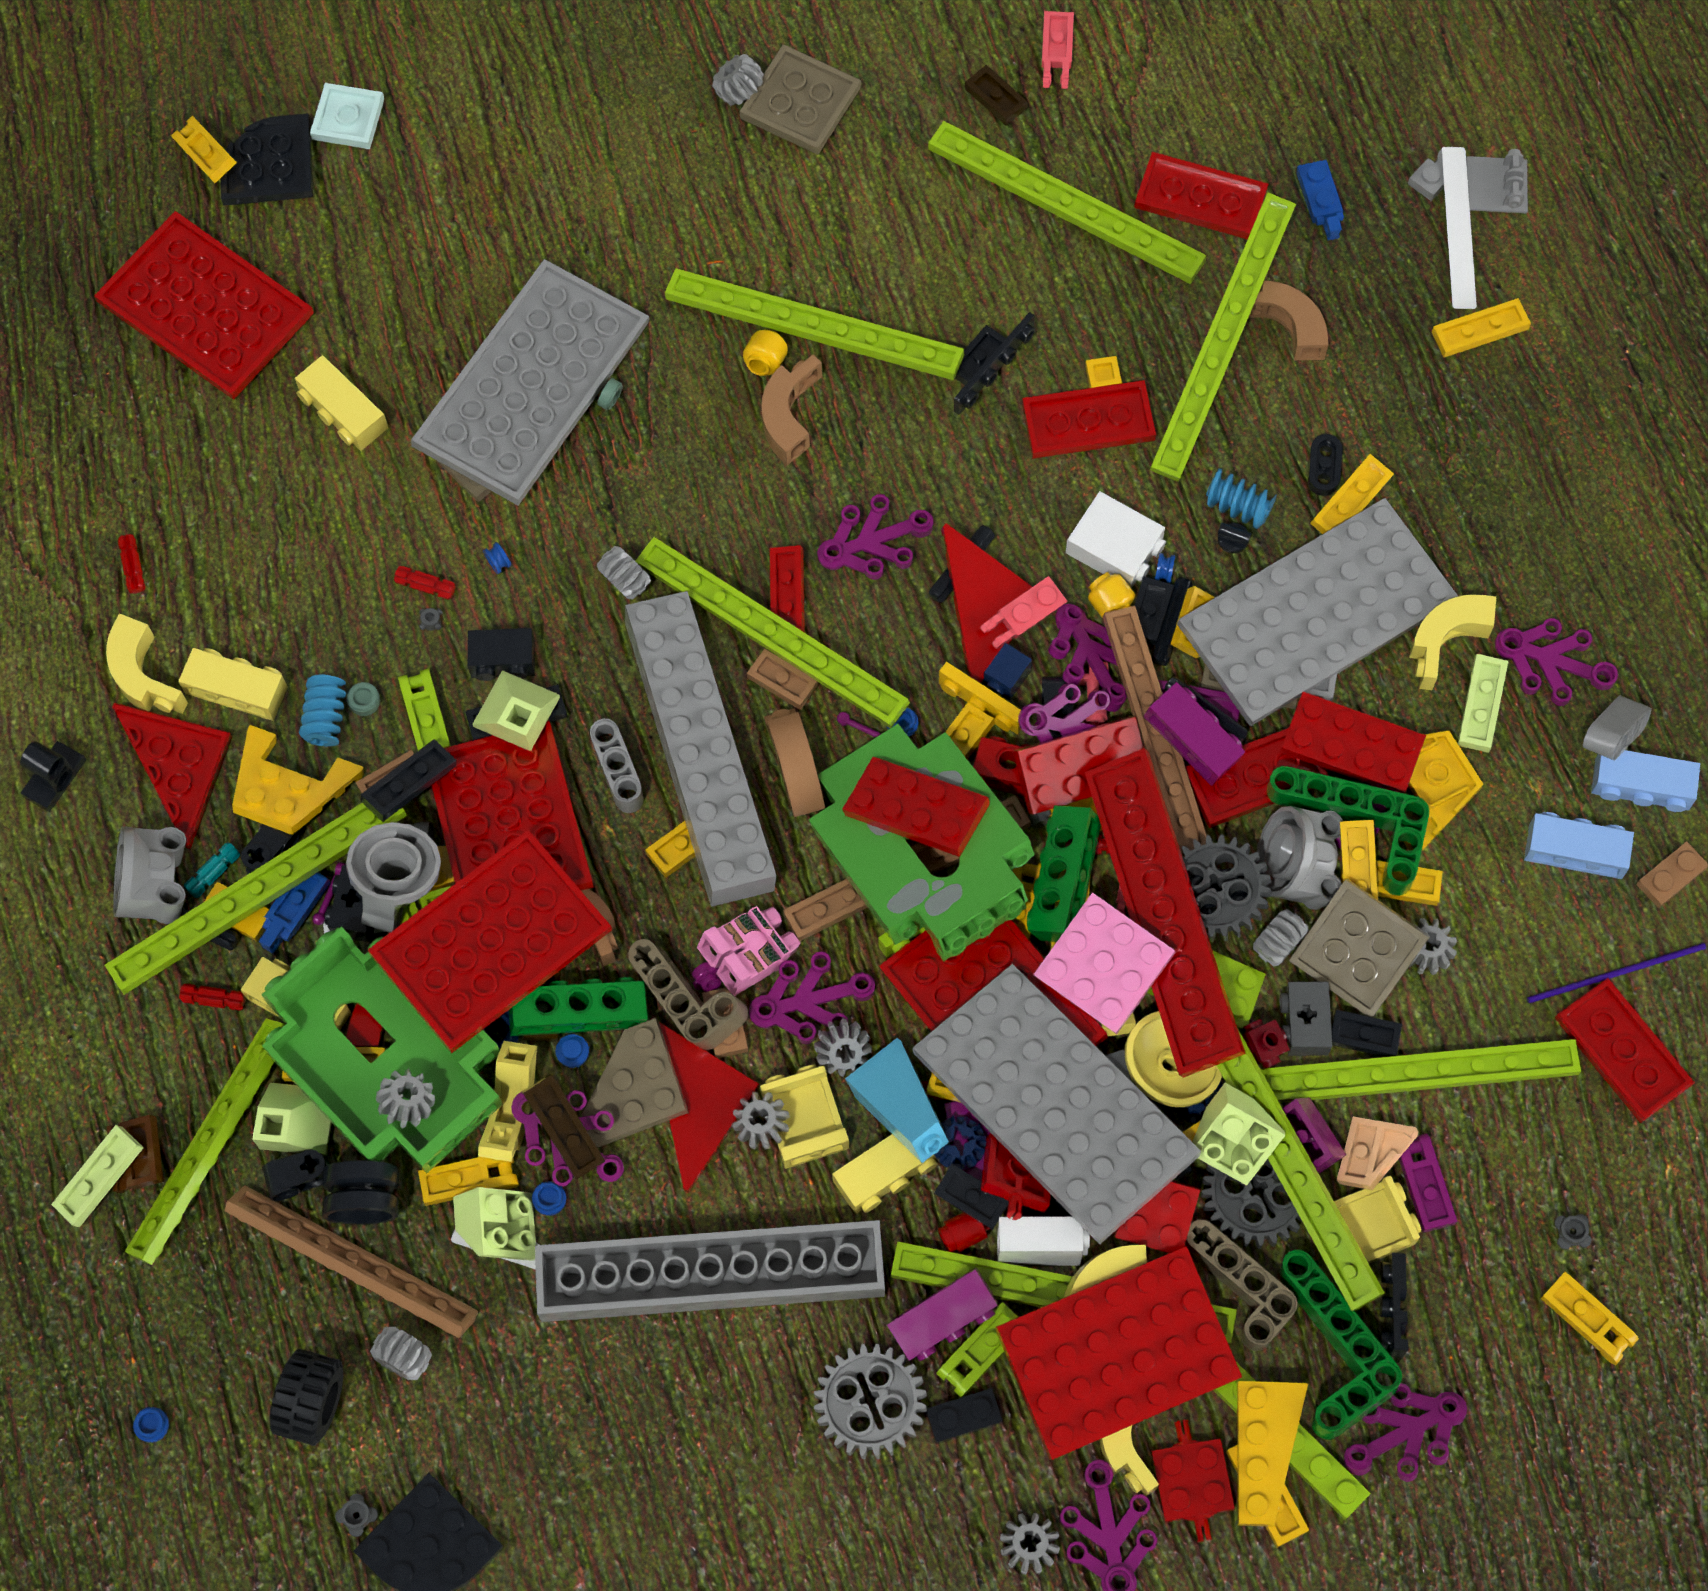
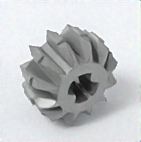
[712,54,764,106]
[597,546,651,600]
[1253,909,1308,967]
[1409,918,1457,975]
[814,1018,872,1077]
[376,1068,435,1129]
[732,1092,790,1150]
[370,1327,432,1380]
[1000,1513,1060,1575]

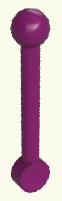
[837,712,881,738]
[313,862,346,925]

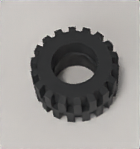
[270,1349,343,1446]

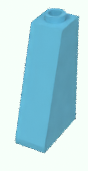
[845,1038,949,1163]

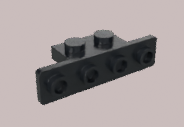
[954,312,1036,415]

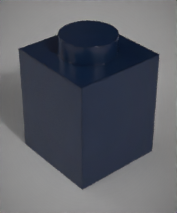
[983,643,1032,701]

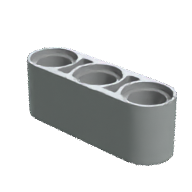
[1583,695,1651,761]
[590,718,644,813]

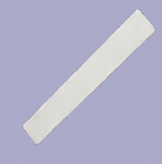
[1442,147,1477,309]

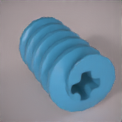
[1206,468,1277,529]
[299,674,346,746]

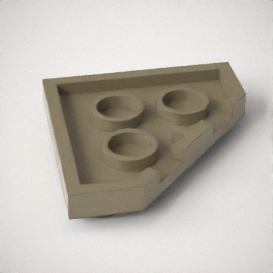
[582,1018,689,1148]

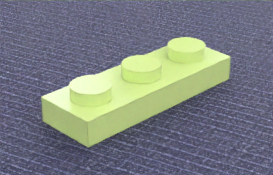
[1458,654,1508,753]
[51,1125,144,1227]

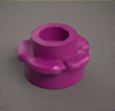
[692,962,721,992]

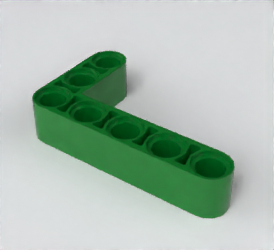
[1267,766,1429,896]
[1279,1250,1402,1440]

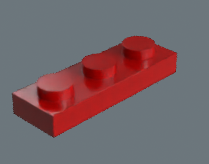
[770,545,805,633]

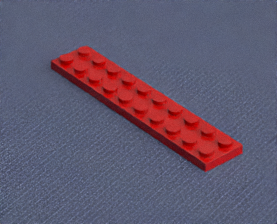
[1084,748,1246,1078]

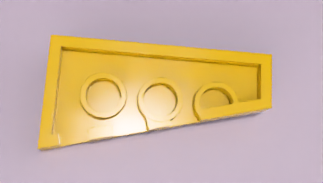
[1237,1381,1308,1527]

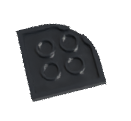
[220,113,314,206]
[353,1473,504,1591]

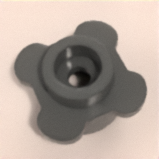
[1554,1214,1592,1250]
[335,1494,378,1537]

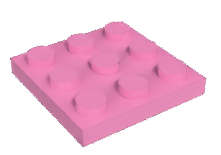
[1033,893,1176,1034]

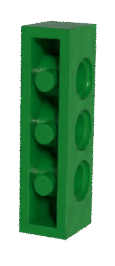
[1027,805,1101,942]
[508,977,648,1036]

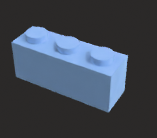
[1591,750,1700,812]
[1524,812,1634,879]

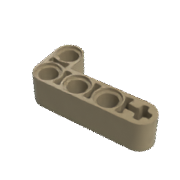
[628,939,748,1050]
[1184,1220,1298,1351]

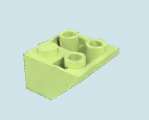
[473,671,560,751]
[252,1083,332,1156]
[1192,1083,1286,1185]
[453,1187,536,1261]

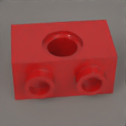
[973,736,1031,796]

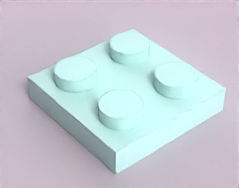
[310,83,384,149]

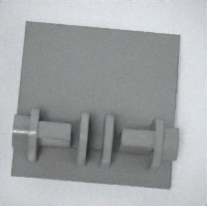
[1466,149,1528,214]

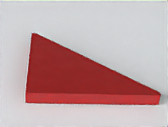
[941,523,1032,683]
[112,703,232,849]
[650,1018,760,1194]

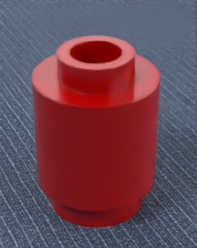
[937,1212,990,1252]

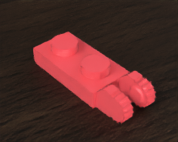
[1041,11,1074,89]
[980,576,1068,649]

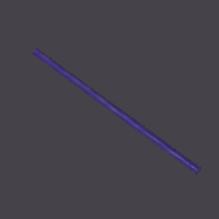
[1527,943,1706,1004]

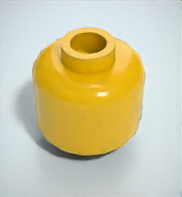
[743,330,788,376]
[1088,572,1135,618]

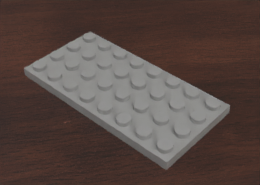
[411,259,649,506]
[1177,498,1458,726]
[913,964,1201,1244]

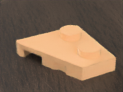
[1337,1116,1418,1190]

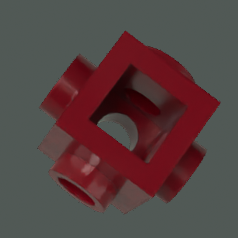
[1242,1019,1290,1070]

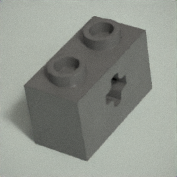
[1279,982,1332,1056]

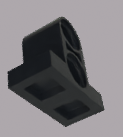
[20,741,86,812]

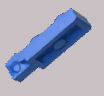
[1296,160,1344,240]
[259,873,330,954]

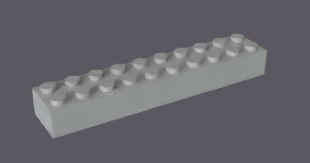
[625,591,776,907]
[535,1220,885,1322]

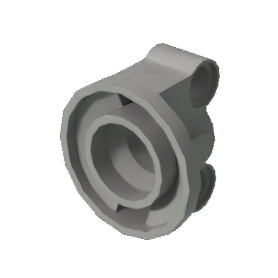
[1257,806,1343,910]
[346,822,441,932]
[113,826,186,924]

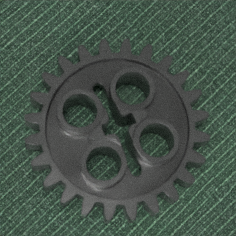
[1181,835,1272,942]
[1201,1159,1302,1249]

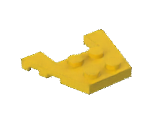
[232,725,364,835]
[1404,731,1483,851]

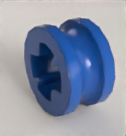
[483,542,511,574]
[1155,553,1175,583]

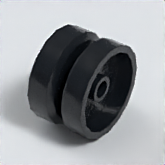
[322,1160,399,1225]

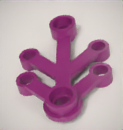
[817,494,933,580]
[1048,604,1127,712]
[1495,618,1618,706]
[1018,684,1110,743]
[749,952,875,1044]
[511,1090,624,1186]
[1344,1383,1467,1482]
[1059,1460,1157,1591]

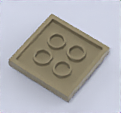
[739,44,861,155]
[1289,879,1430,1017]

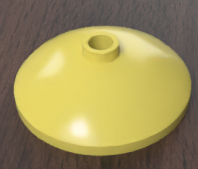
[1125,1011,1222,1107]

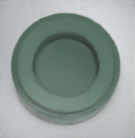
[597,378,623,411]
[347,682,381,716]

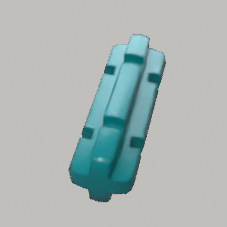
[184,842,240,898]

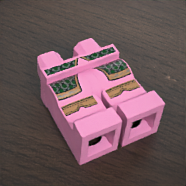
[697,906,800,996]

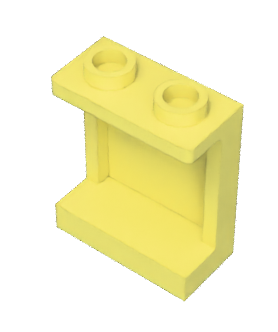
[760,1065,850,1169]
[1334,1175,1421,1264]

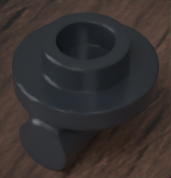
[1218,523,1252,553]

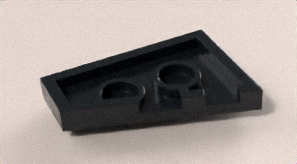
[1379,1252,1409,1363]

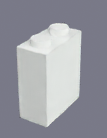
[1066,491,1166,588]
[997,1217,1090,1266]

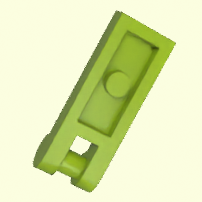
[398,668,451,751]
[936,1302,1018,1398]

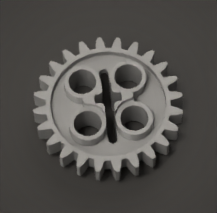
[814,1344,927,1459]

